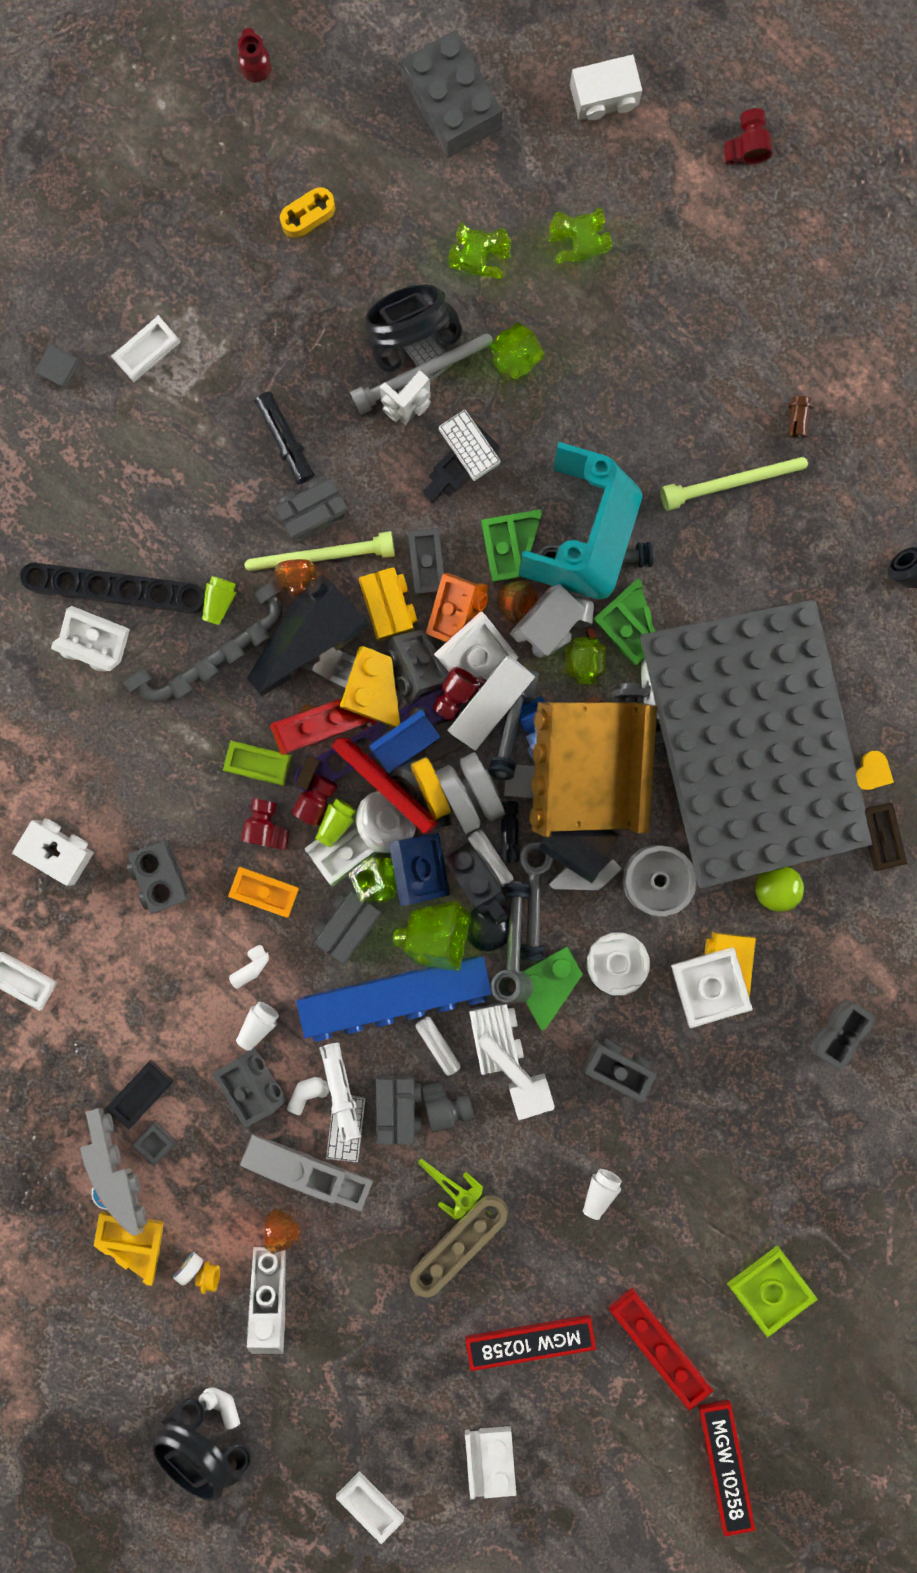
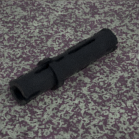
[254,391,315,484]

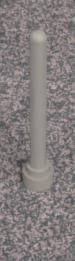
[350,334,493,415]

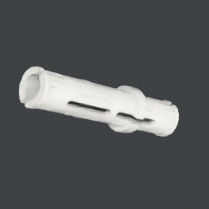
[319,1043,362,1142]

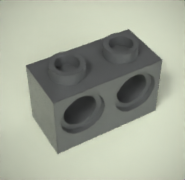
[127,840,192,914]

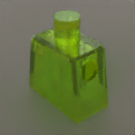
[393,901,471,971]

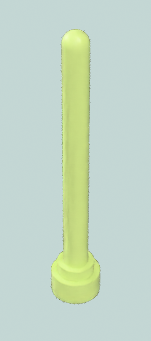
[660,457,808,511]
[245,531,395,571]

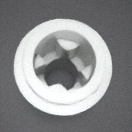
[236,1002,279,1051]
[583,1169,622,1220]

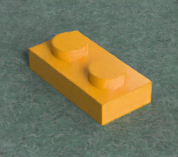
[228,866,300,918]

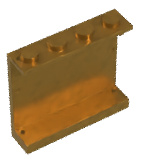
[529,702,657,837]

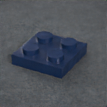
[389,833,450,906]

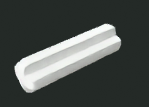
[468,829,513,887]
[416,1017,460,1076]

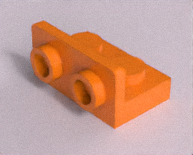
[425,573,489,642]

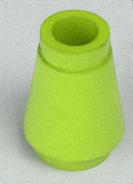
[202,576,237,625]
[315,798,357,848]

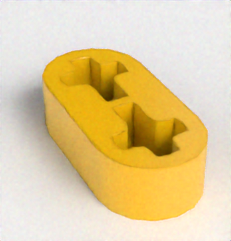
[280,187,335,238]
[411,757,451,820]

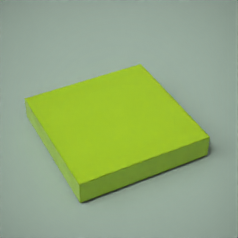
[727,1245,818,1338]

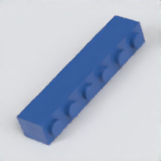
[296,954,492,1042]

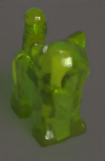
[548,207,613,264]
[448,222,511,280]

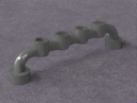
[123,580,282,702]

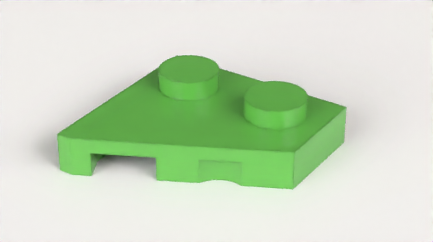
[481,509,542,584]
[592,578,656,666]
[514,946,583,1031]

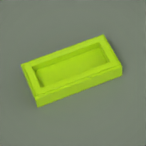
[223,740,292,786]

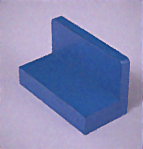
[369,709,441,774]

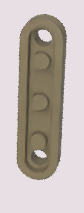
[410,1195,508,1298]

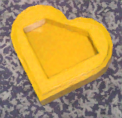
[856,751,894,790]

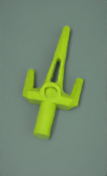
[418,1159,492,1220]

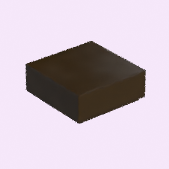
[295,756,322,791]

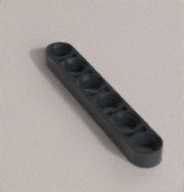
[20,562,205,614]

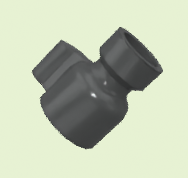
[421,1082,474,1133]

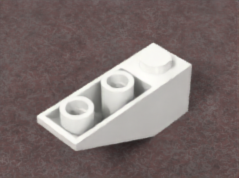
[247,1247,286,1354]

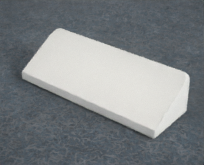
[448,656,535,751]

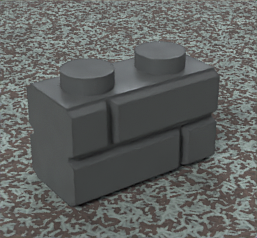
[275,477,350,545]
[313,890,383,965]
[376,1074,422,1144]

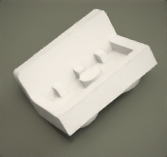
[380,371,431,425]
[51,606,130,671]

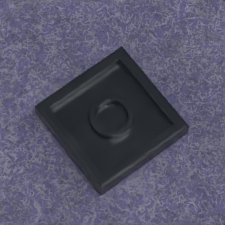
[538,829,619,883]

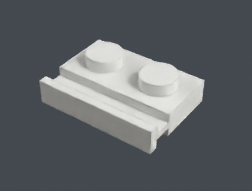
[305,815,378,886]
[465,1426,516,1499]

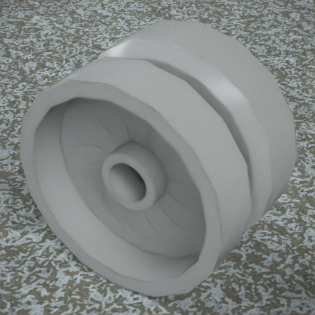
[435,752,506,834]
[621,845,697,917]

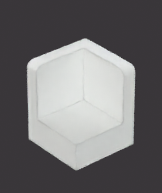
[508,1073,555,1120]

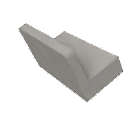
[509,584,585,656]

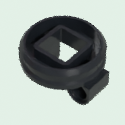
[364,284,462,372]
[152,1399,251,1501]

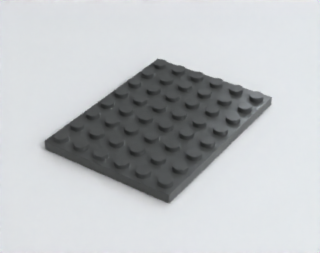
[640,599,873,888]

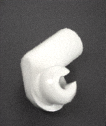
[229,945,269,989]
[287,1077,330,1115]
[199,1387,240,1430]

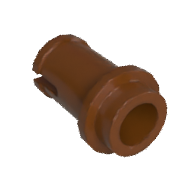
[788,396,814,438]

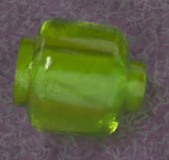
[565,637,607,684]

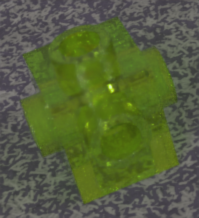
[489,322,546,380]
[348,855,397,904]

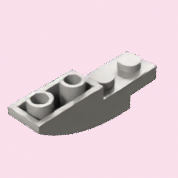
[80,1108,147,1236]
[240,1134,373,1211]

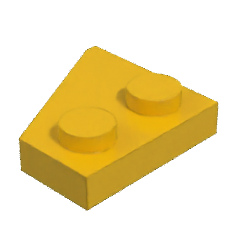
[340,646,400,728]
[94,1211,164,1286]

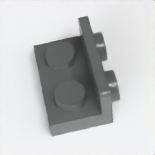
[383,629,449,704]
[212,1048,286,1128]

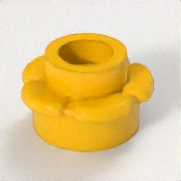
[195,1261,220,1294]

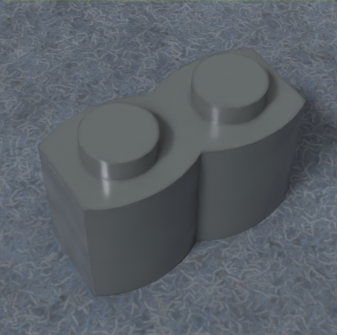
[811,999,875,1070]

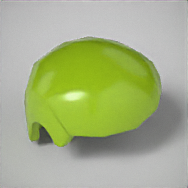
[755,866,805,913]

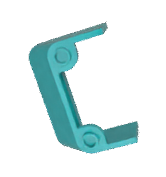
[519,442,642,599]

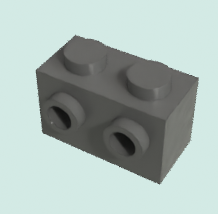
[582,1038,657,1103]

